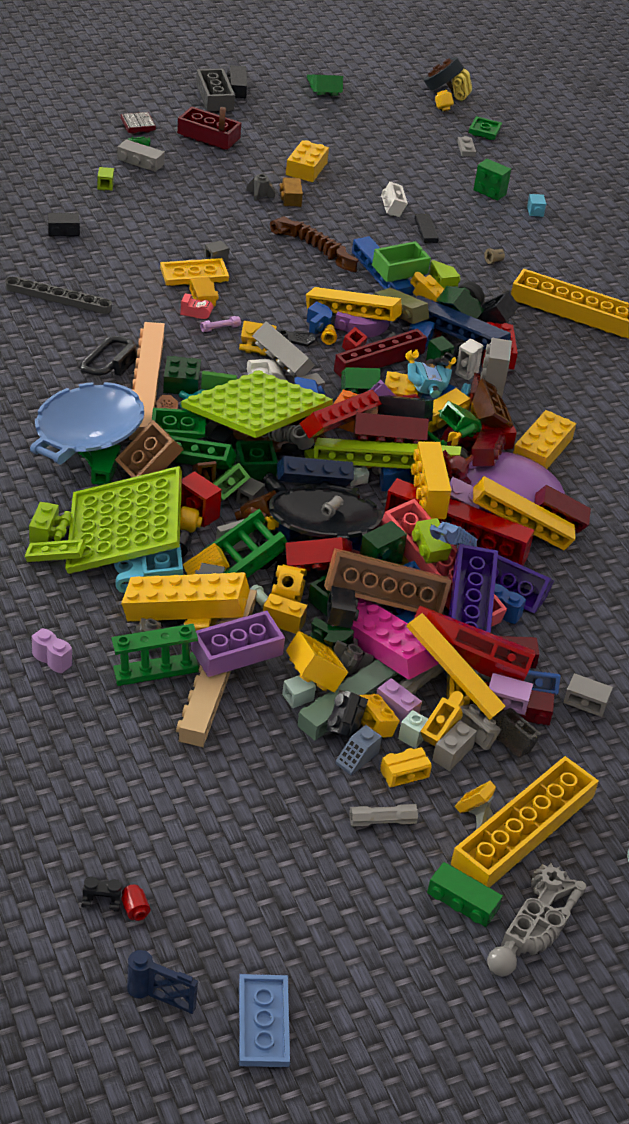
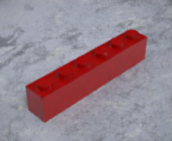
[299,389,382,439]

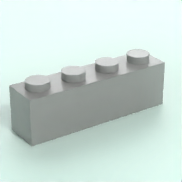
[253,321,315,378]

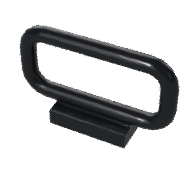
[80,336,137,376]

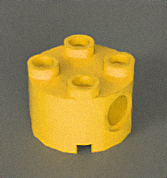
[271,564,307,602]

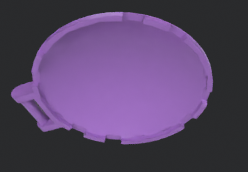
[467,452,565,517]

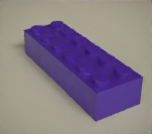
[449,544,498,633]

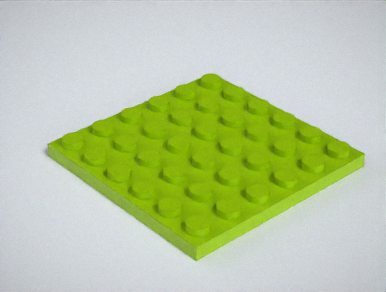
[181,370,333,438]
[65,466,182,574]

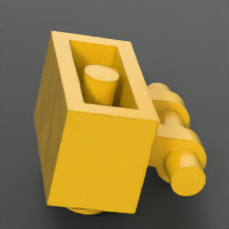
[239,321,277,356]

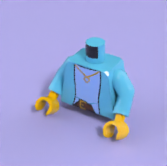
[405,350,456,398]

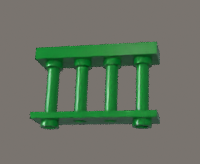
[199,509,288,578]
[111,623,199,686]

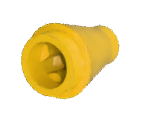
[321,325,337,345]

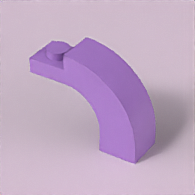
[334,311,391,338]

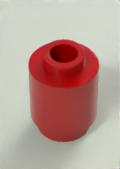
[121,884,151,921]

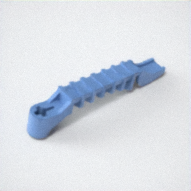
[430,522,478,548]

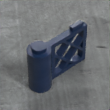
[127,950,198,1014]

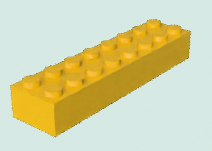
[511,268,629,339]
[450,756,599,888]

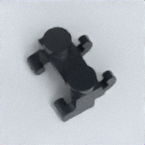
[81,876,123,912]

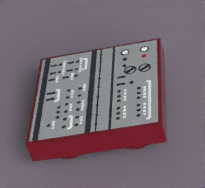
[121,112,156,134]

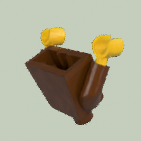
[235,490,279,530]

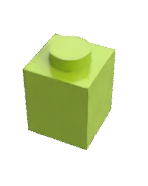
[97,167,114,191]

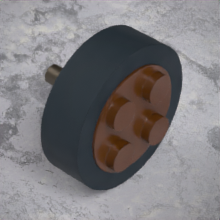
[423,57,464,93]

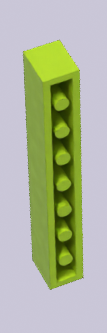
[314,438,462,469]

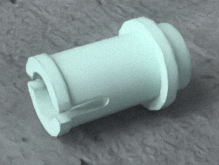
[250,585,268,608]

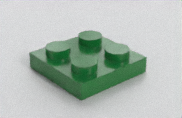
[468,116,502,140]

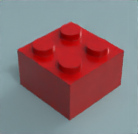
[181,471,222,527]

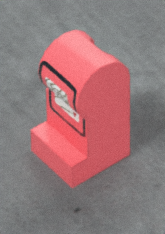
[180,293,213,319]

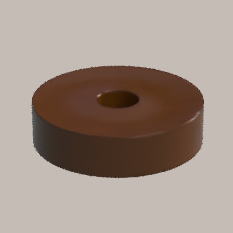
[218,107,226,131]

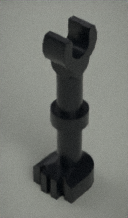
[424,352,453,366]

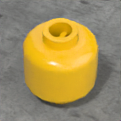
[435,90,454,112]
[180,506,202,533]

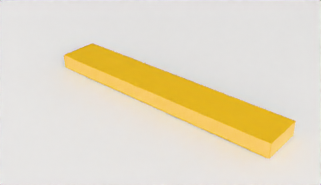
[406,613,506,720]

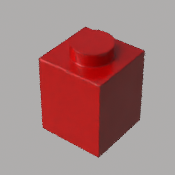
[342,327,367,351]

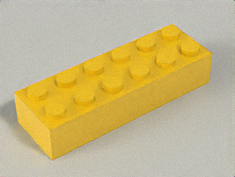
[121,572,250,621]

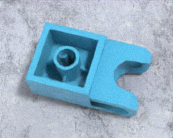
[114,547,183,593]

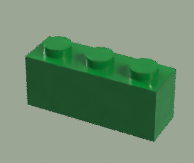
[427,862,503,927]

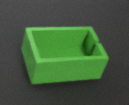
[372,241,431,282]

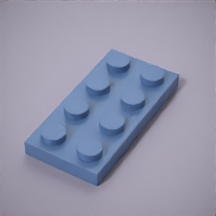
[239,974,290,1067]

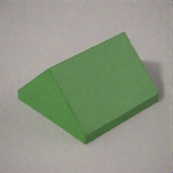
[201,371,238,390]

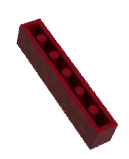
[334,329,427,378]

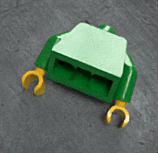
[429,401,482,446]

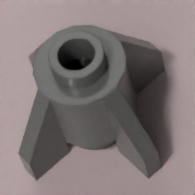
[246,174,275,201]
[334,638,374,675]

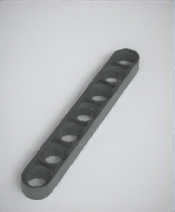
[5,276,112,314]

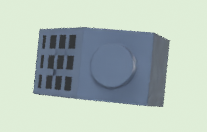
[335,725,382,775]

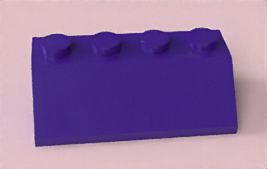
[495,555,554,614]

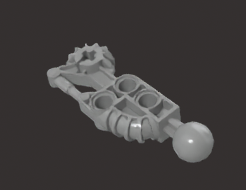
[487,863,586,977]

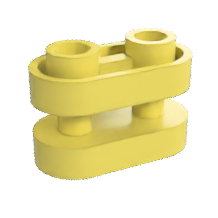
[452,69,472,101]

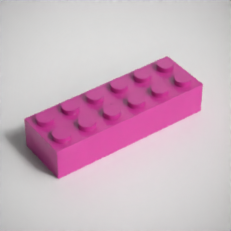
[333,598,439,680]

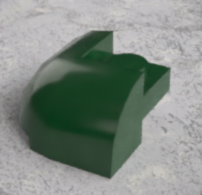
[309,617,354,651]

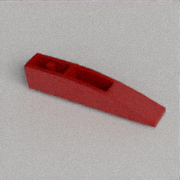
[414,605,535,681]

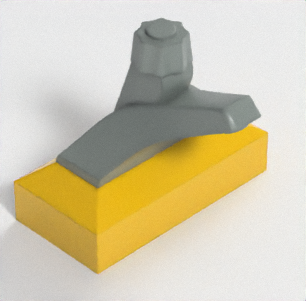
[454,781,496,830]

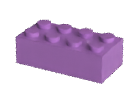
[191,611,285,677]

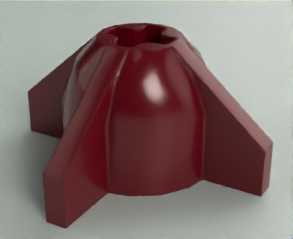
[443,450,474,485]

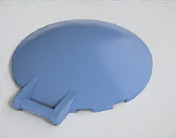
[30,382,144,465]

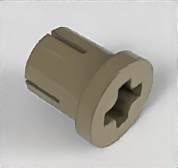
[484,248,505,264]

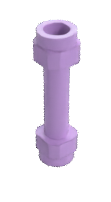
[201,316,241,332]

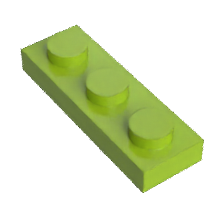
[25,539,86,562]

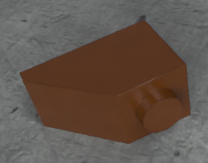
[192,461,216,483]

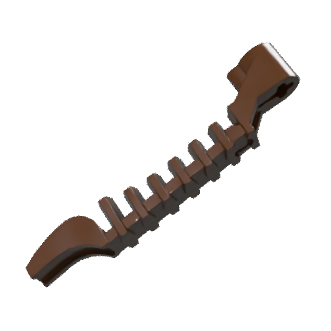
[270,216,359,273]

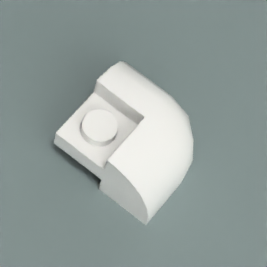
[247,359,286,380]

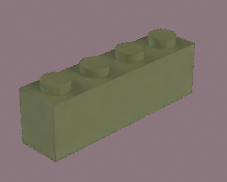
[375,287,429,324]

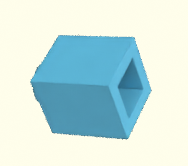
[527,194,546,217]

